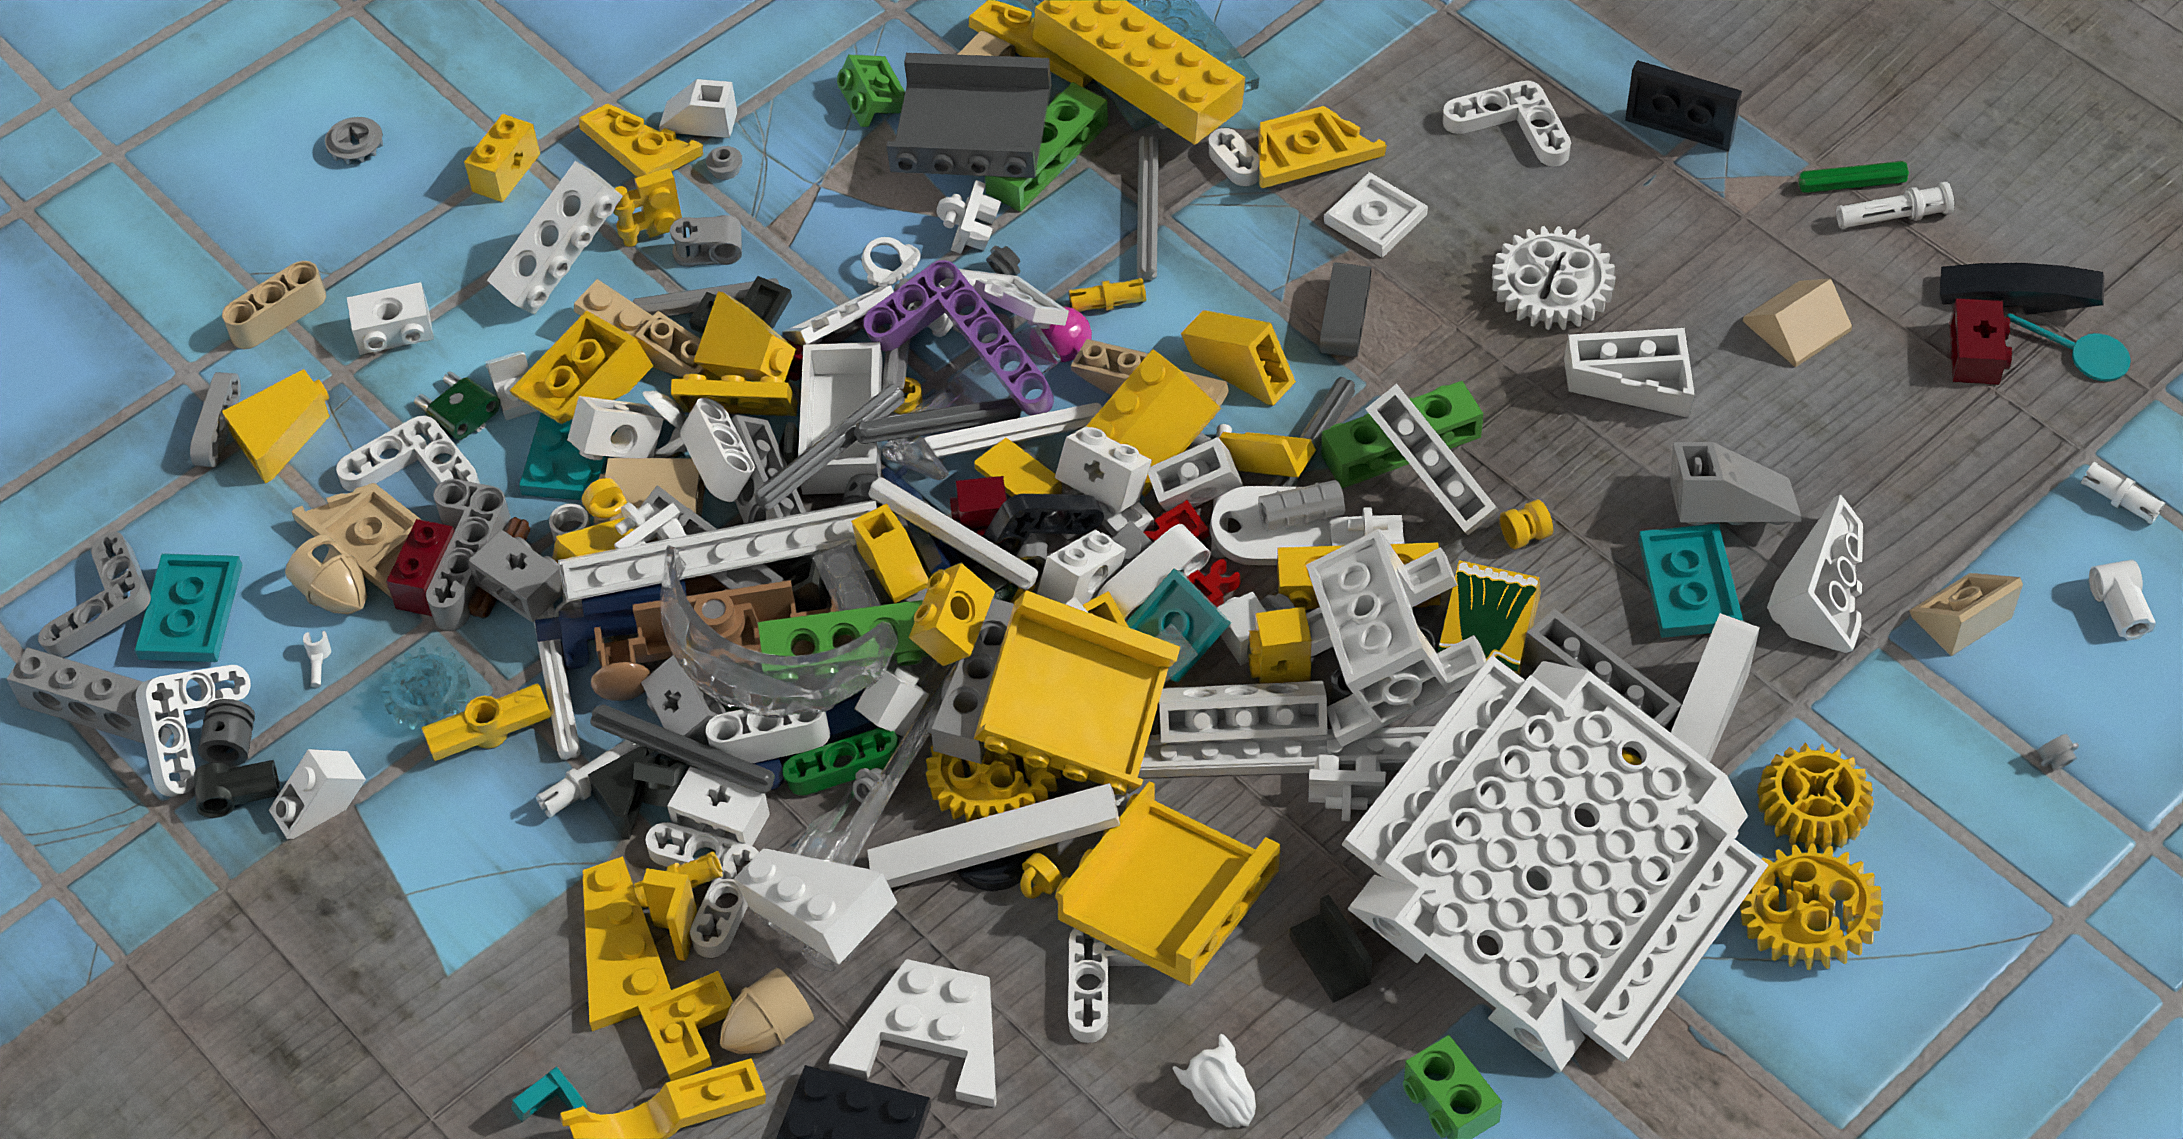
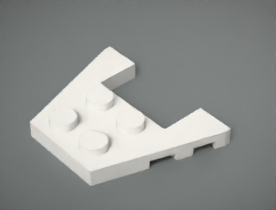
[829,959,997,1108]

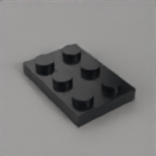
[1625,60,1742,152]
[776,1065,931,1139]

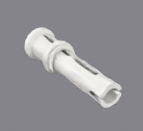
[1836,182,1954,229]

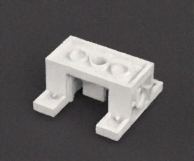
[1306,529,1487,747]

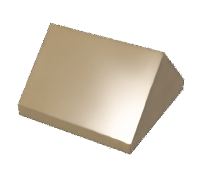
[1743,279,1852,367]
[1909,573,2023,656]

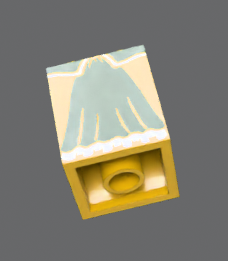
[1437,560,1541,676]

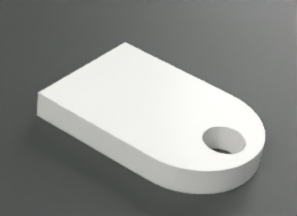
[1210,486,1331,565]

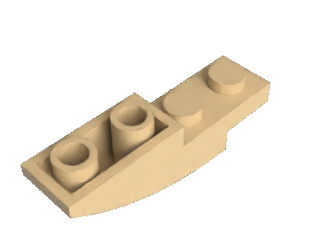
[574,279,705,378]
[1071,339,1229,419]

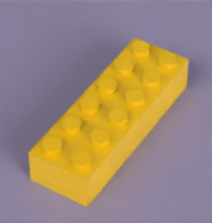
[1033,0,1246,145]

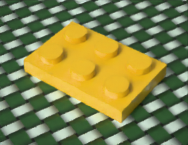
[671,374,798,416]

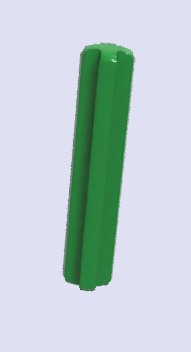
[1798,161,1909,193]

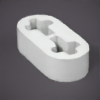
[1209,128,1259,186]

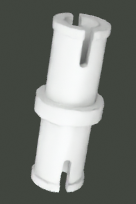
[2081,462,2165,524]

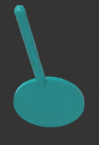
[2006,313,2131,382]

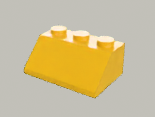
[1086,349,1221,497]

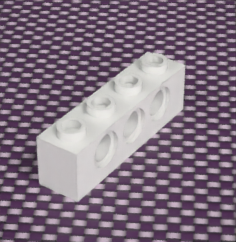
[487,161,623,315]
[1366,384,1500,535]
[1159,681,1328,743]

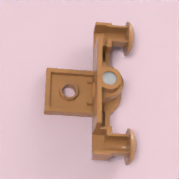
[591,574,854,701]

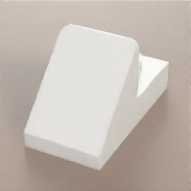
[485,351,538,421]

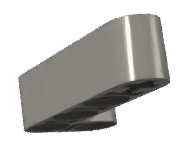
[426,479,511,631]

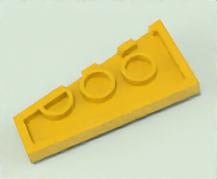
[968,0,1093,88]
[583,856,671,1031]

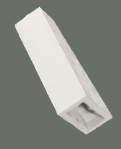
[1671,613,1760,762]

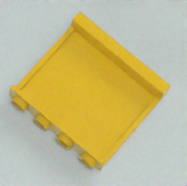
[973,590,1180,796]
[1055,781,1280,986]

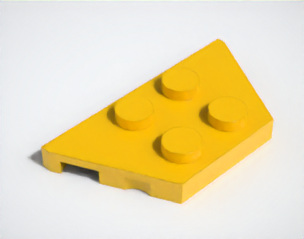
[1258,106,1387,188]

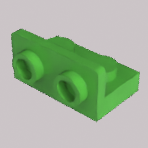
[837,54,905,127]

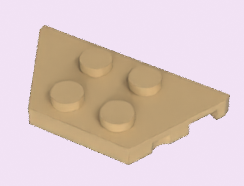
[291,483,421,598]

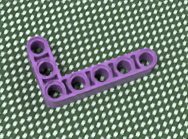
[864,260,1054,416]

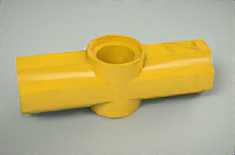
[421,683,551,761]

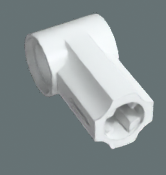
[2089,560,2156,641]

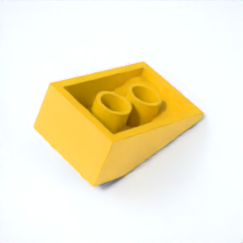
[509,310,653,424]

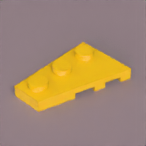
[579,103,703,177]

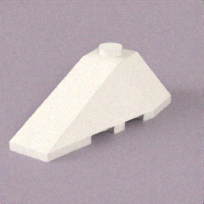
[1767,494,1863,653]

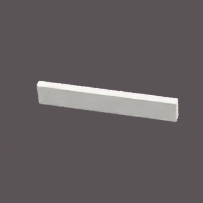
[867,783,1120,888]

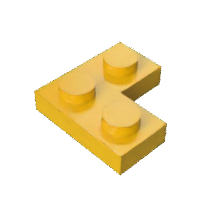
[638,971,733,1081]

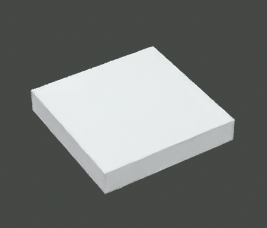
[1324,172,1428,258]

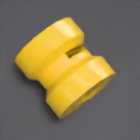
[1499,499,1554,550]

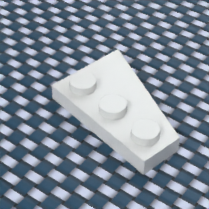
[949,269,1069,329]
[782,285,894,346]

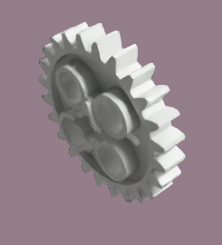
[1492,226,1616,330]

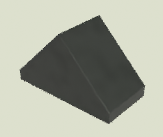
[776,549,831,613]
[588,746,649,839]

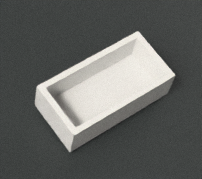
[798,342,884,495]

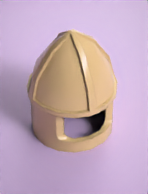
[285,535,367,614]
[720,967,814,1054]

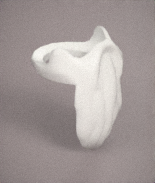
[642,391,688,458]
[1173,1034,1256,1128]

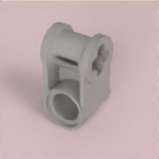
[670,215,742,267]

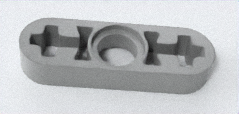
[190,372,241,467]

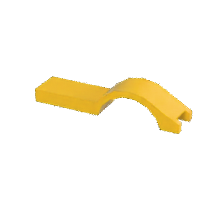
[560,1058,766,1139]

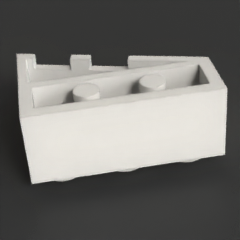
[1564,328,1695,418]
[734,848,897,965]

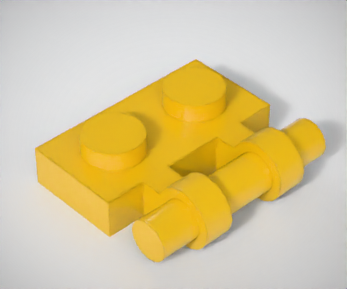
[613,167,682,247]

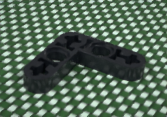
[966,493,1104,571]

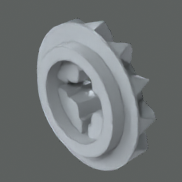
[325,117,383,164]

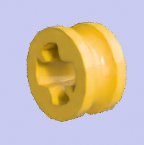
[894,377,923,414]

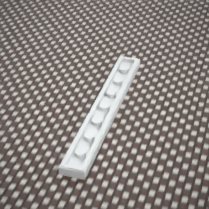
[558,500,877,602]
[1138,726,1435,778]

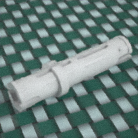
[536,740,654,818]

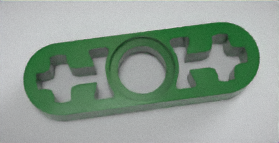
[782,728,903,795]

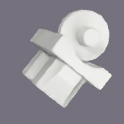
[936,180,1001,254]
[614,502,686,549]
[1330,507,1404,546]
[1308,754,1385,821]

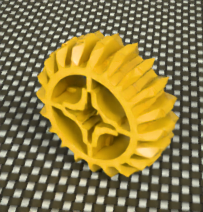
[1757,742,1874,852]

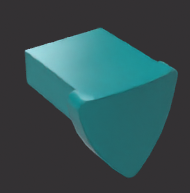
[511,1066,588,1122]

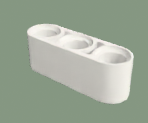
[680,398,755,502]
[1097,524,1211,622]
[706,696,830,763]

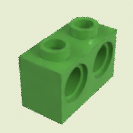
[1403,1035,1502,1139]

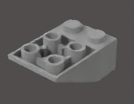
[1670,442,1801,525]

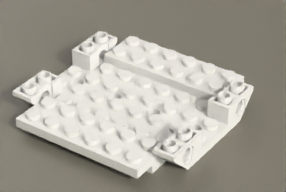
[1342,655,1768,1073]

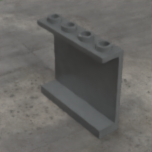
[886,53,1052,178]

